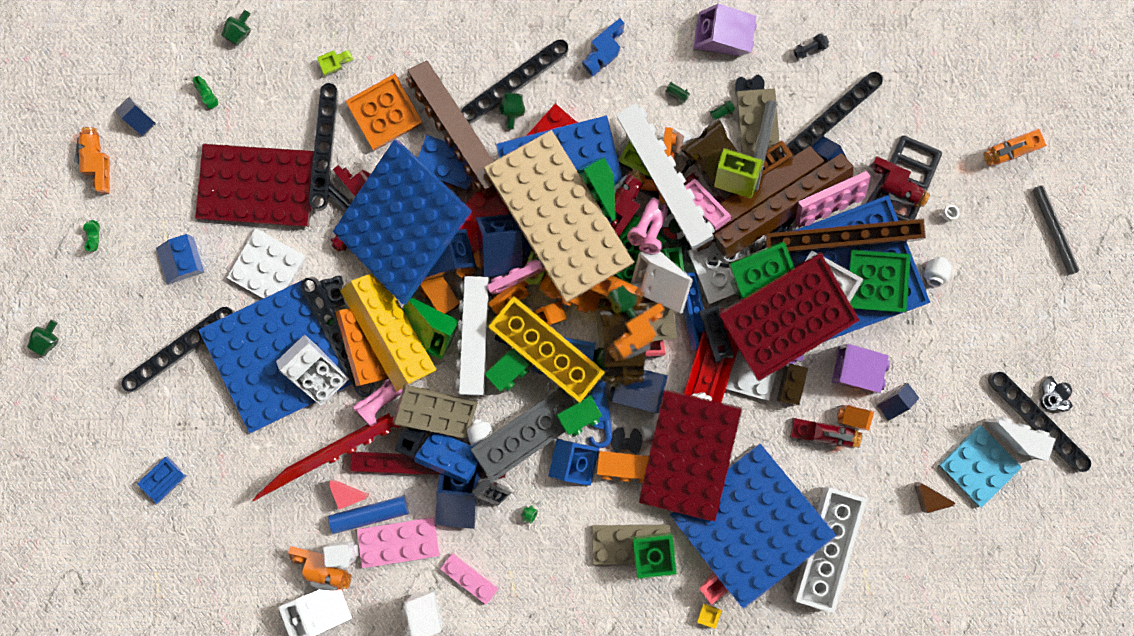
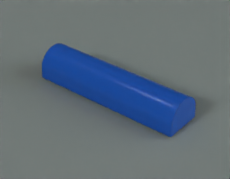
[683,272,704,351]
[329,495,409,534]

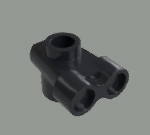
[319,275,345,308]

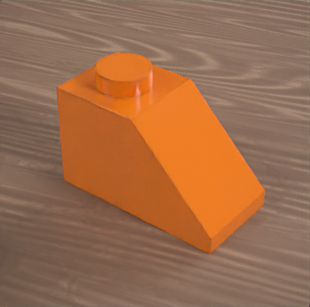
[533,301,567,327]
[837,405,874,431]

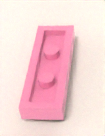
[685,179,731,230]
[487,260,546,294]
[441,553,498,605]

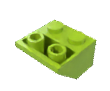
[714,149,764,198]

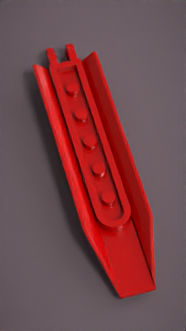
[684,308,738,403]
[252,413,402,502]

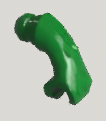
[192,76,219,109]
[83,220,100,252]

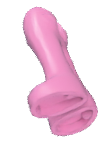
[628,197,668,255]
[352,379,402,427]

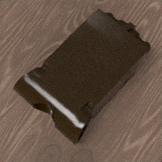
[679,119,739,201]
[598,305,647,387]

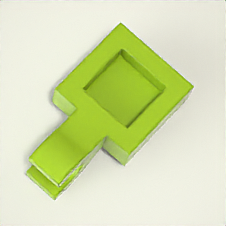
[317,50,354,76]

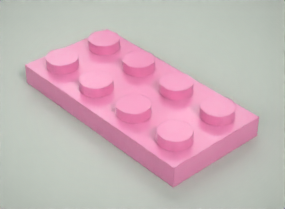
[795,171,871,228]
[357,517,440,568]

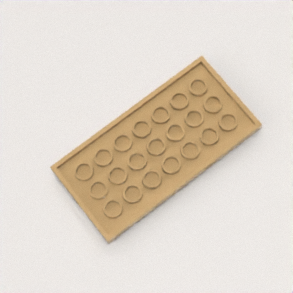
[484,130,634,303]

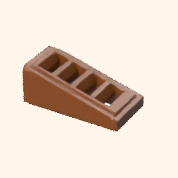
[761,140,793,177]

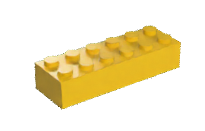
[340,273,436,391]
[489,296,605,402]

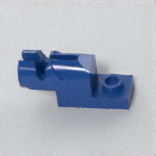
[582,18,625,77]

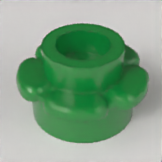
[521,505,538,524]

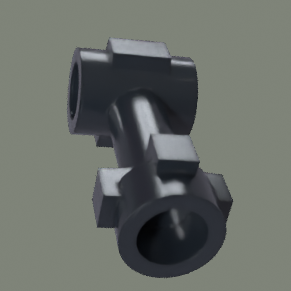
[793,33,830,59]

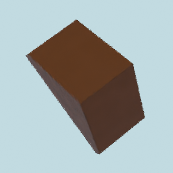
[914,482,956,513]

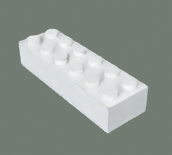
[456,276,490,395]
[792,486,867,613]

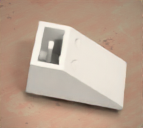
[631,252,692,313]
[276,335,349,406]
[985,417,1055,461]
[279,589,352,636]
[403,589,443,636]

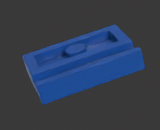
[137,456,187,504]

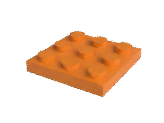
[346,73,423,151]

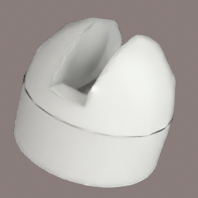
[942,205,960,221]
[641,426,655,442]

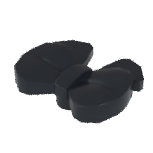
[735,74,765,93]
[612,427,642,454]

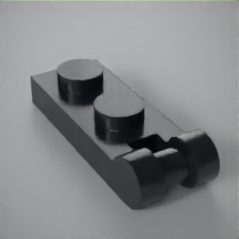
[698,306,734,363]

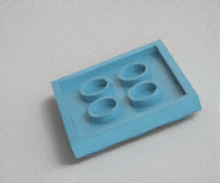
[938,425,1022,508]

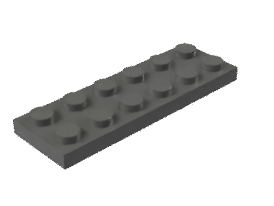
[470,387,578,481]

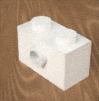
[324,540,358,568]

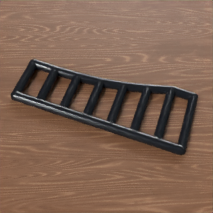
[865,135,942,221]

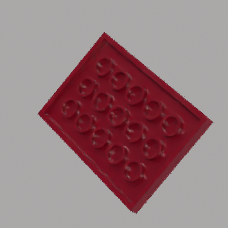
[195,144,314,227]
[718,253,860,382]
[639,389,742,521]

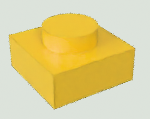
[697,603,722,629]

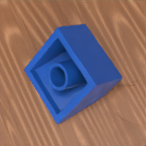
[156,234,205,284]
[548,438,599,486]

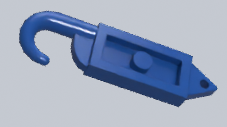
[587,378,612,448]

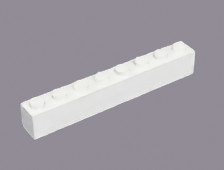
[616,103,715,250]

